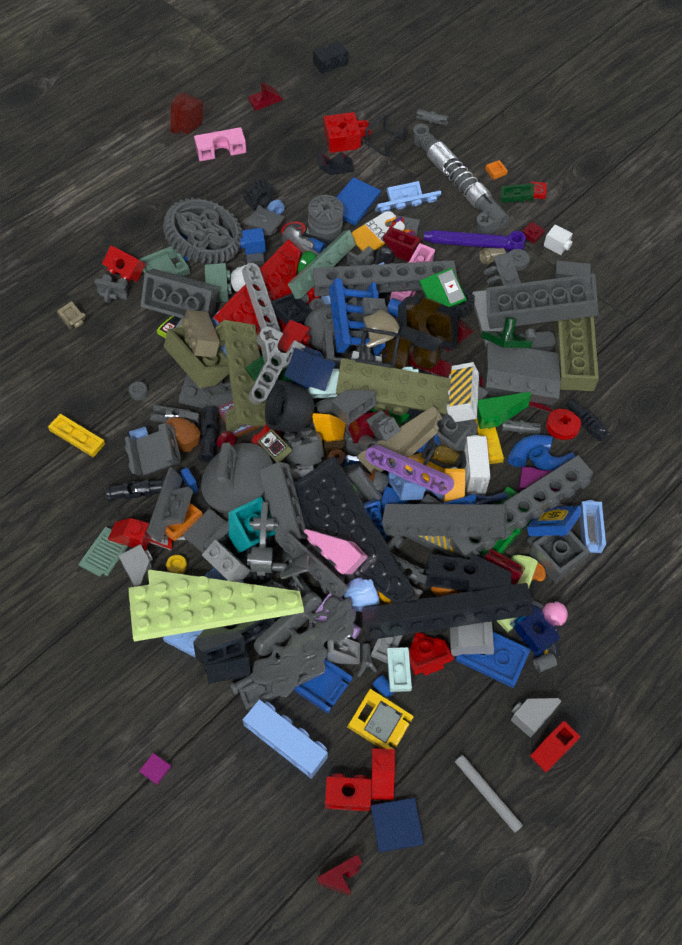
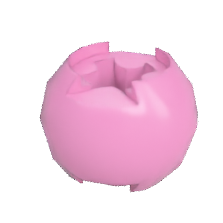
[541,602,568,627]

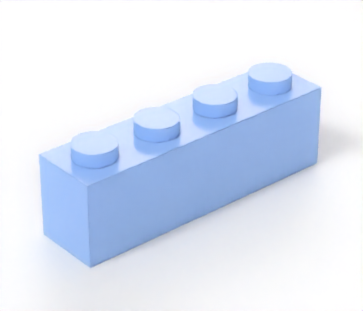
[243,700,328,779]

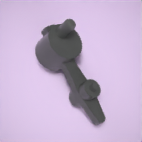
[247,502,287,576]

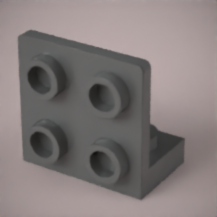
[183,509,231,553]

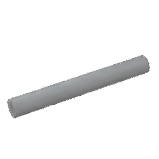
[455,755,523,833]

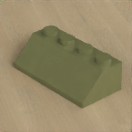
[164,327,229,388]

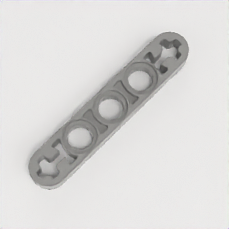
[242,263,281,340]

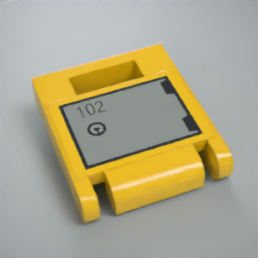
[347,689,413,749]

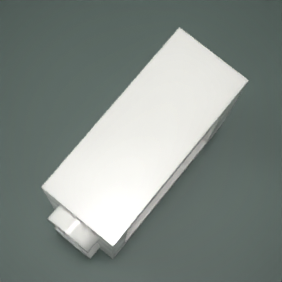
[464,435,490,495]

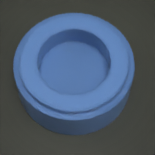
[267,200,285,215]

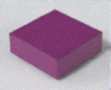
[139,753,171,786]

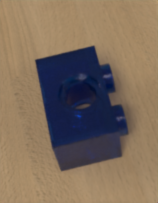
[510,605,561,657]

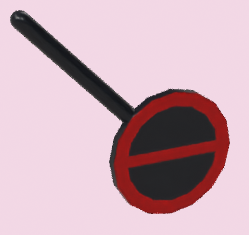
[281,221,331,244]

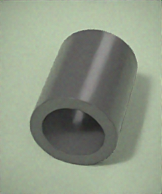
[533,652,557,673]

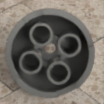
[304,304,357,355]

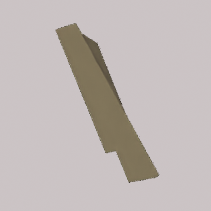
[357,406,442,474]

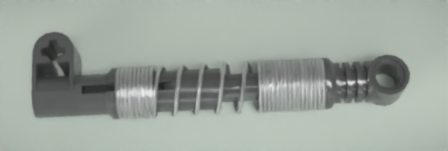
[413,124,510,235]

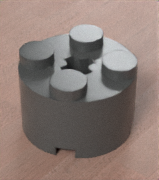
[283,427,325,467]

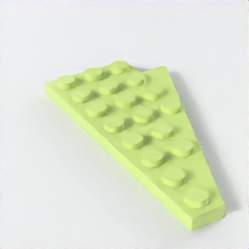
[129,570,304,641]

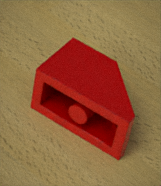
[108,518,152,551]
[371,749,395,800]

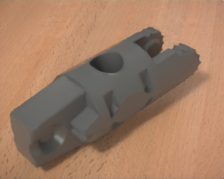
[150,405,200,425]
[393,554,426,585]

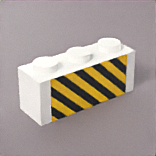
[447,362,479,422]

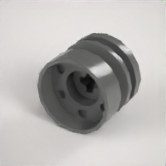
[308,195,344,240]

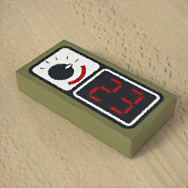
[257,429,292,463]

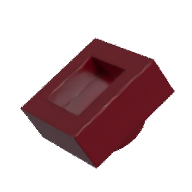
[522,222,545,244]

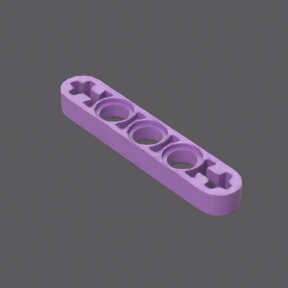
[366,445,454,495]

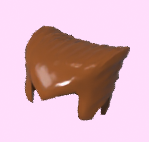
[166,417,200,452]

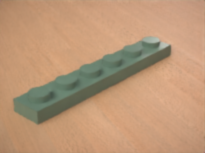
[288,230,356,299]

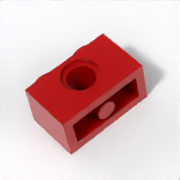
[102,245,146,282]
[325,774,372,812]

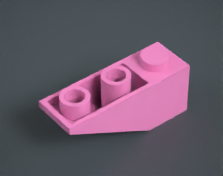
[304,529,368,574]

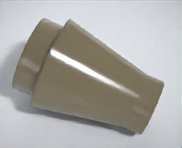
[479,248,506,265]

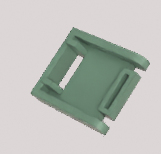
[139,246,190,276]

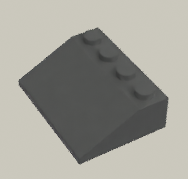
[482,342,561,405]

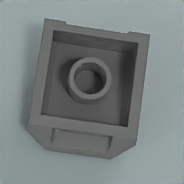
[437,403,478,451]

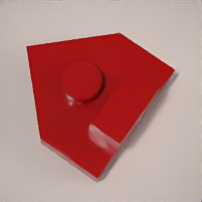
[408,633,453,676]

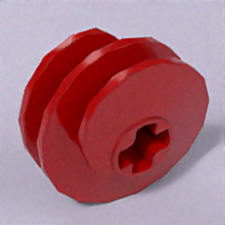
[546,409,581,440]

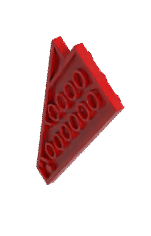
[213,239,301,349]

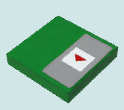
[419,267,467,308]

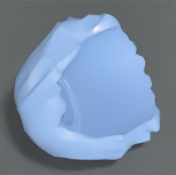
[344,577,380,612]

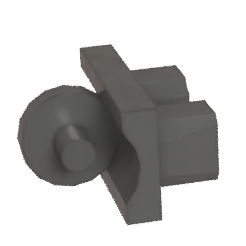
[94,274,129,303]

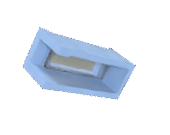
[579,500,606,553]

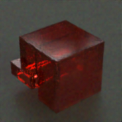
[170,92,203,134]

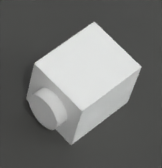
[544,225,573,255]

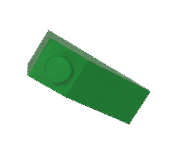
[477,392,531,429]

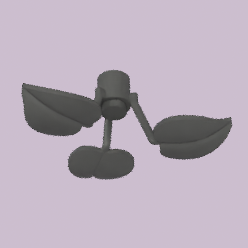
[260,540,312,599]

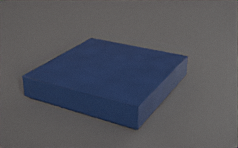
[371,798,424,853]

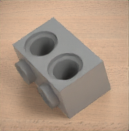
[202,540,251,583]

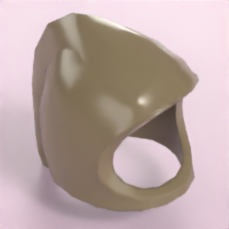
[362,309,399,348]

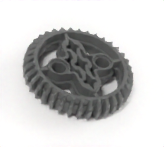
[163,197,243,265]

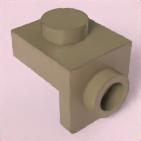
[57,301,86,330]

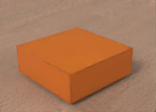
[485,160,508,180]

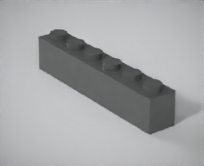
[382,504,508,537]

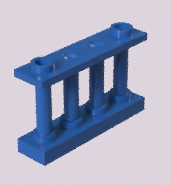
[329,278,386,356]

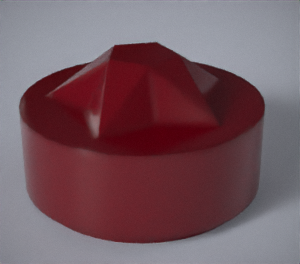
[217,431,236,448]

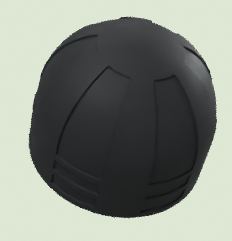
[265,380,314,432]

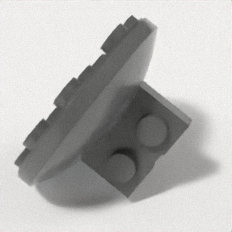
[201,443,274,513]

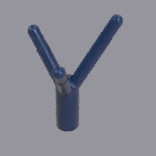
[465,491,507,505]

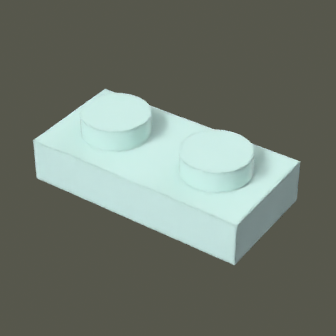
[387,647,412,692]

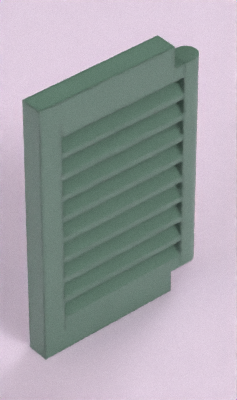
[78,527,128,577]

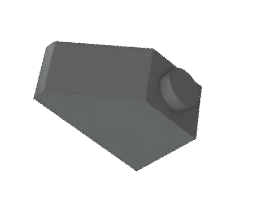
[331,390,377,425]

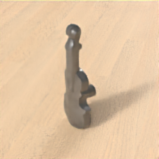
[282,226,320,256]

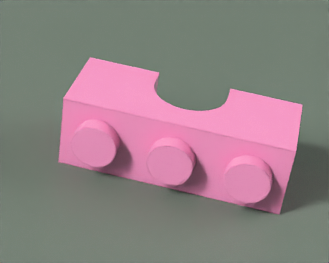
[194,127,246,161]

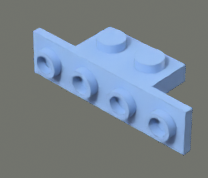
[375,181,441,213]

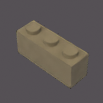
[182,310,220,357]

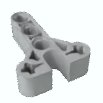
[248,327,306,405]

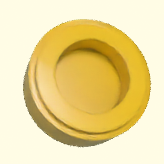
[166,555,187,574]

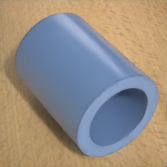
[129,427,148,439]

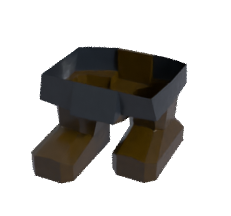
[382,296,458,370]

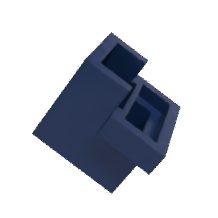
[285,347,335,391]

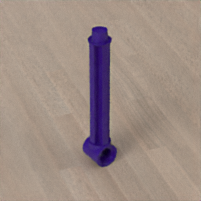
[424,229,526,252]

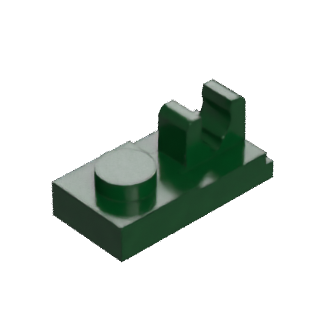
[500,183,535,203]

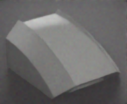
[450,621,494,656]

